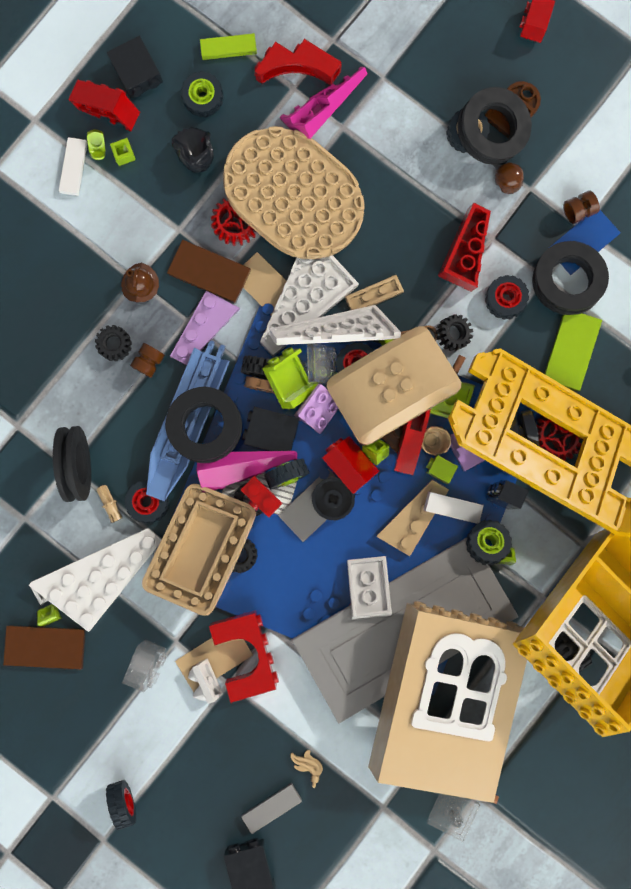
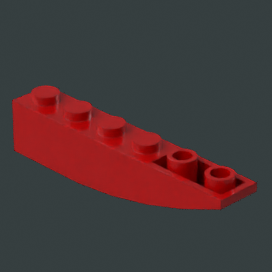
[394,409,431,475]

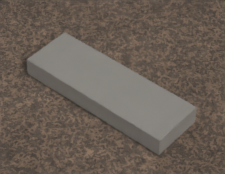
[241,783,302,834]

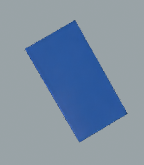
[549,210,621,275]

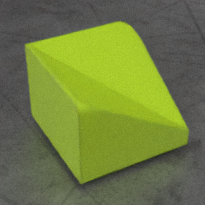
[110,138,136,166]
[362,439,390,465]

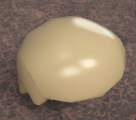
[422,426,451,456]

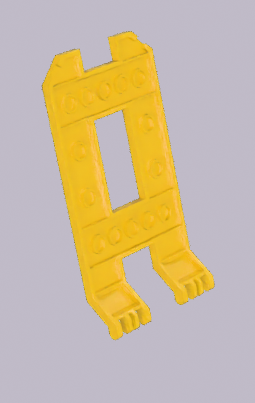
[448,348,631,537]

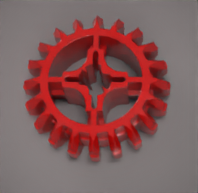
[211,198,256,246]
[536,415,583,461]

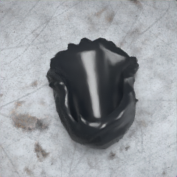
[171,127,214,173]

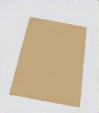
[243,252,287,316]
[175,638,253,692]

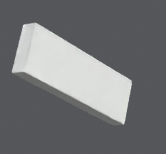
[59,137,88,196]
[424,491,484,523]

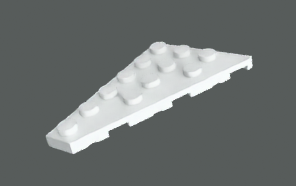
[260,255,359,357]
[29,528,162,632]

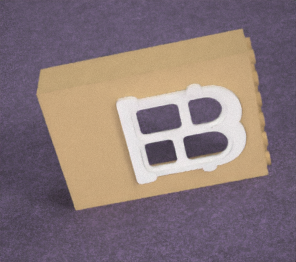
[368,601,527,803]

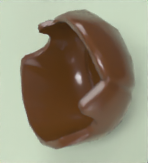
[495,162,524,194]

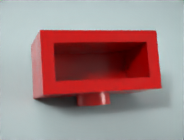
[519,0,555,43]
[241,476,283,518]

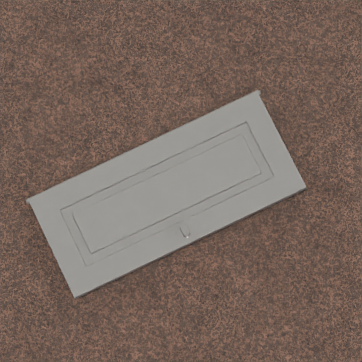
[290,538,518,724]

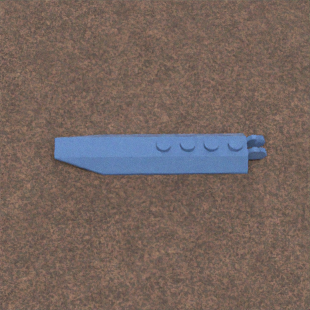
[146,340,230,501]

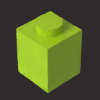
[426,455,458,484]

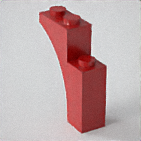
[254,38,342,85]

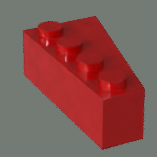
[438,203,491,292]

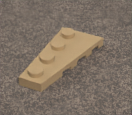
[376,480,449,556]

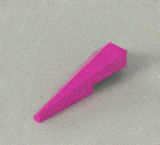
[280,67,367,139]
[197,451,298,493]

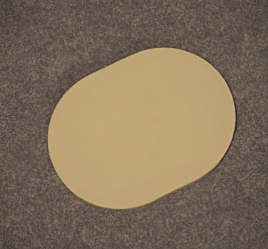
[223,126,364,259]

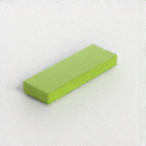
[200,33,257,60]

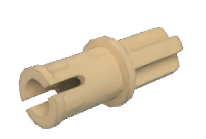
[97,485,123,523]

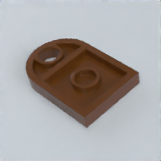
[484,81,541,139]

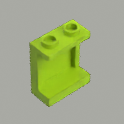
[262,347,318,409]

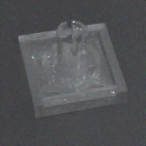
[301,343,337,386]

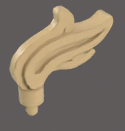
[291,750,323,788]

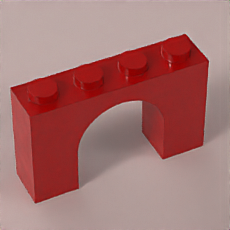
[209,610,279,703]

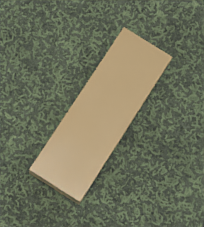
[345,275,404,310]

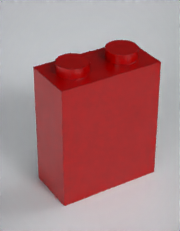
[322,436,379,494]

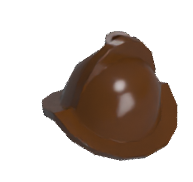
[121,262,159,302]

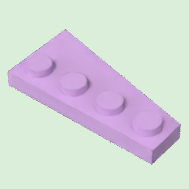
[170,290,240,365]

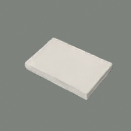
[347,556,392,619]

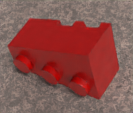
[68,80,140,131]

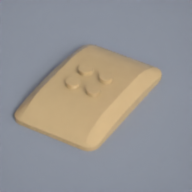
[327,326,461,445]
[142,484,256,616]

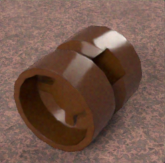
[563,190,600,224]
[130,343,165,378]

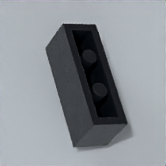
[486,480,529,510]

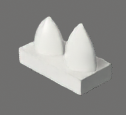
[188,658,223,704]

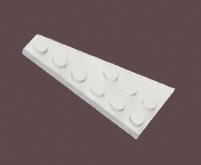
[270,305,401,345]

